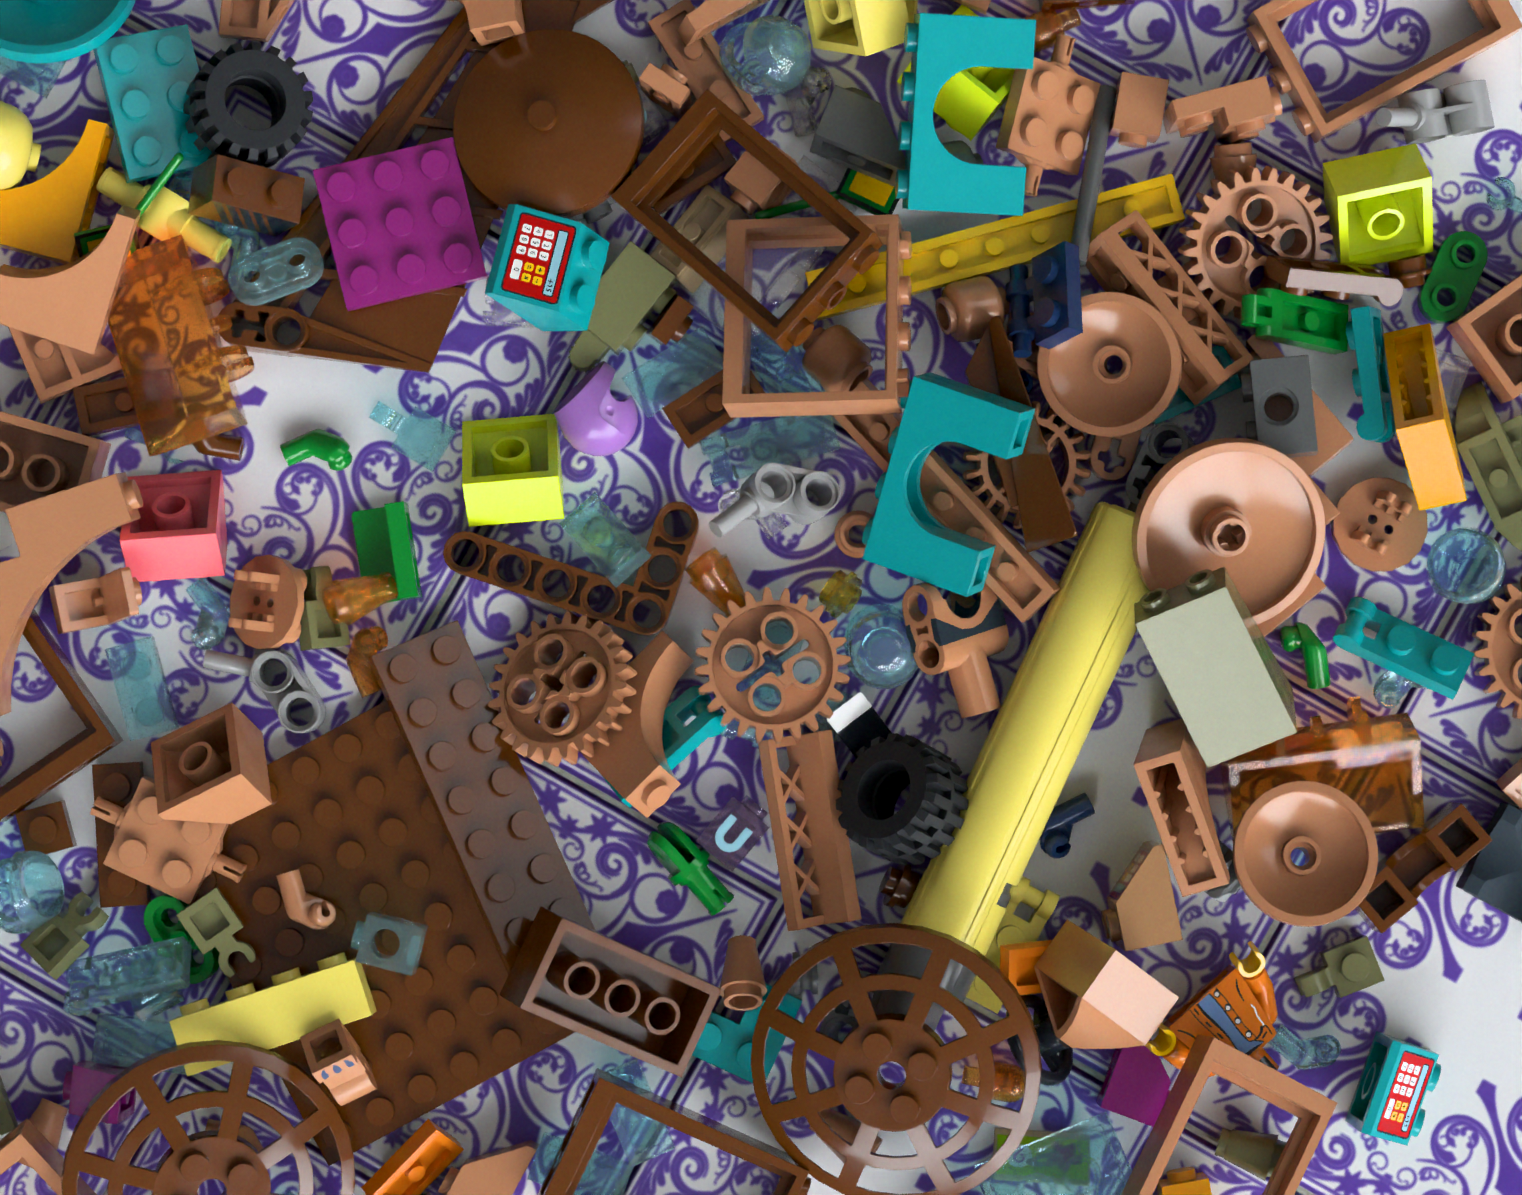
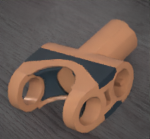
[902,583,1009,719]

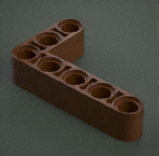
[443,501,699,636]

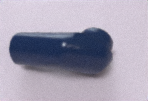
[1039,793,1095,859]

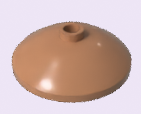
[1037,292,1182,437]
[1233,781,1378,927]

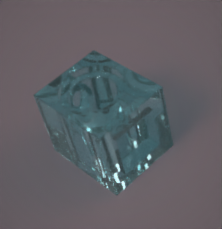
[351,912,428,976]

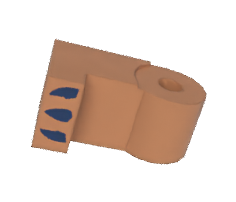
[300,1019,377,1106]

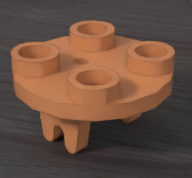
[1331,478,1428,572]
[228,555,307,650]

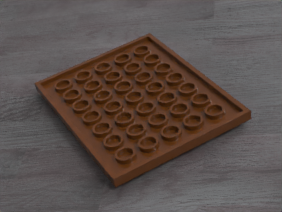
[193,701,575,1166]

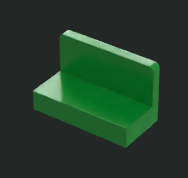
[352,501,422,605]

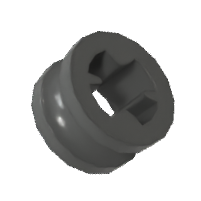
[792,952,818,995]

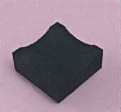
[1456,803,1522,923]

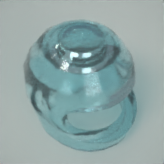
[719,15,811,96]
[1425,527,1506,604]
[844,604,918,689]
[0,851,65,934]

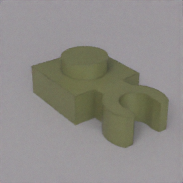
[176,887,256,977]
[20,891,109,980]

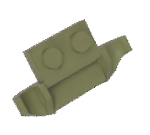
[1455,380,1522,551]

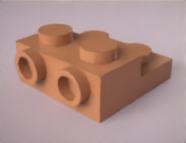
[1163,75,1282,144]

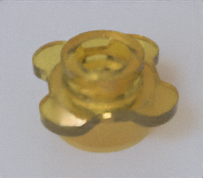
[819,570,862,618]

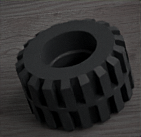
[183,42,313,168]
[836,733,969,865]

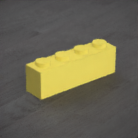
[169,952,377,1077]

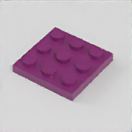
[313,137,487,311]

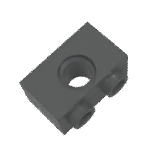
[1241,355,1318,458]

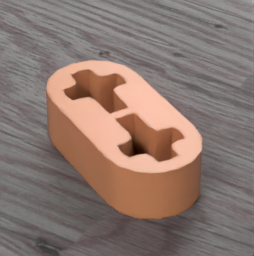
[1088,429,1142,481]

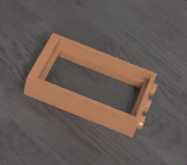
[1246,0,1522,143]
[1121,1034,1337,1195]

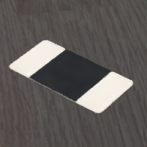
[827,692,892,759]

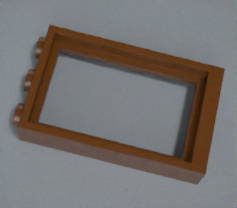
[611,89,883,353]
[0,560,124,822]
[537,1068,811,1195]

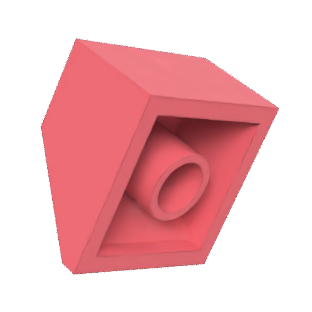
[119,470,228,582]

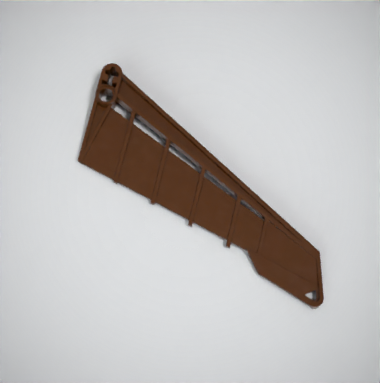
[217,0,614,373]

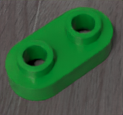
[1417,231,1488,324]
[144,893,220,984]

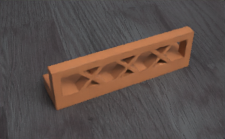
[1085,210,1255,406]
[758,730,862,931]

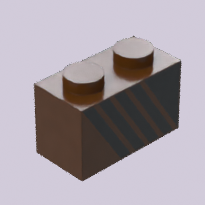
[188,154,305,237]

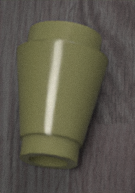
[1215,1128,1287,1181]

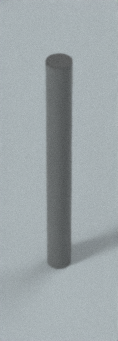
[1071,85,1116,266]

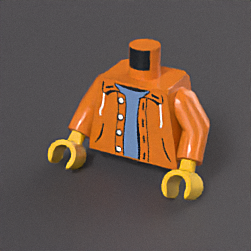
[1144,941,1279,1077]

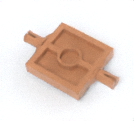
[995,34,1100,197]
[90,775,247,904]

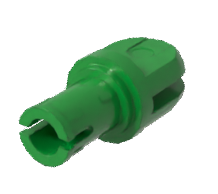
[647,822,734,916]

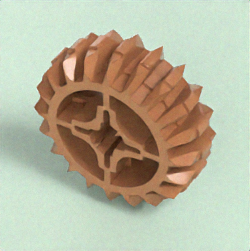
[962,401,1091,529]

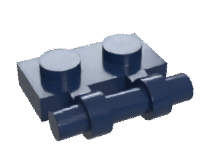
[1005,241,1083,358]

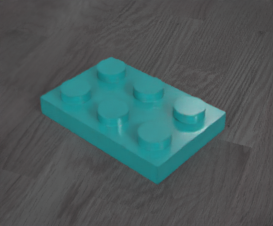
[93,24,212,183]

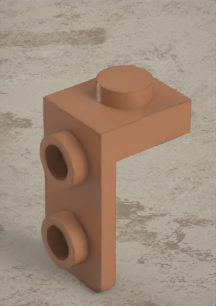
[49,567,142,634]

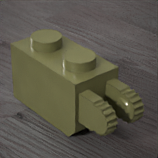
[568,241,678,373]

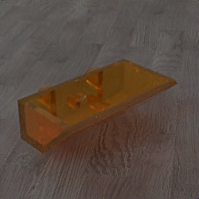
[108,234,255,456]
[1220,696,1424,842]

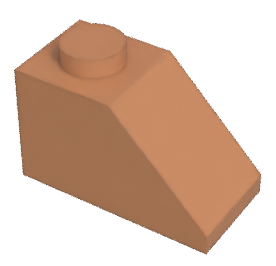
[438,1140,539,1195]

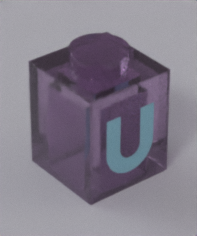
[696,795,770,872]

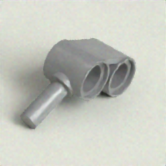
[1376,80,1495,145]
[709,463,841,537]
[203,649,326,733]

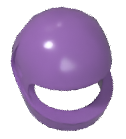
[554,361,638,456]

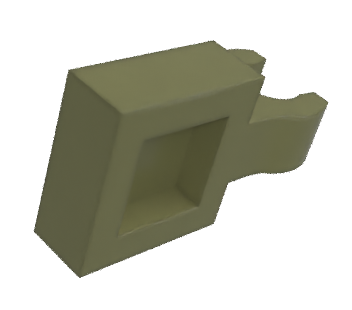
[299,566,350,651]
[1294,935,1385,998]

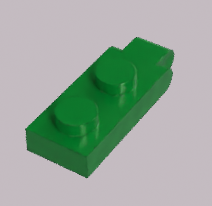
[1241,288,1349,355]

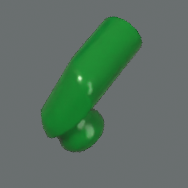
[280,429,352,471]
[1279,622,1331,689]

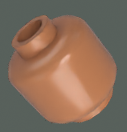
[935,276,1010,342]
[802,325,873,392]

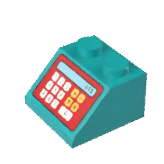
[485,204,610,331]
[1345,1031,1441,1146]

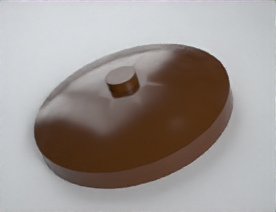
[453,29,645,218]

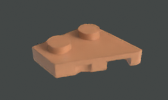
[8,327,126,404]

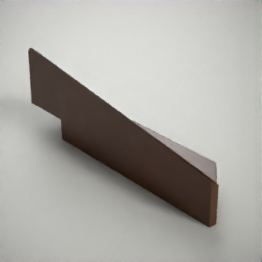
[964,315,1077,553]

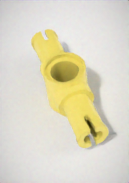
[96,167,232,263]

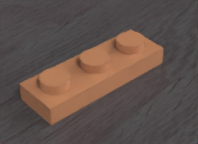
[648,0,764,144]

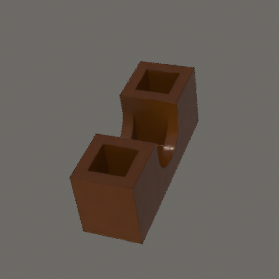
[1355,802,1493,934]

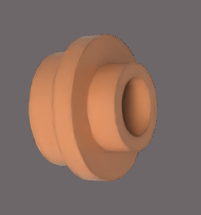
[834,510,874,558]

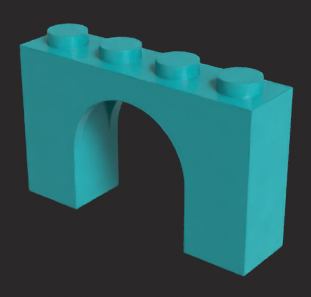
[895,13,1036,216]
[862,372,1036,597]

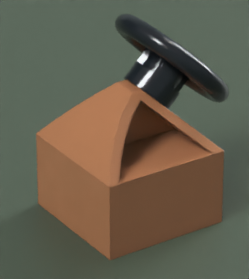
[1005,919,1179,1086]

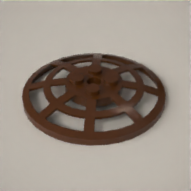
[751,923,1042,1195]
[61,1040,355,1195]

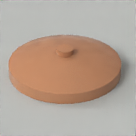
[1132,438,1326,624]

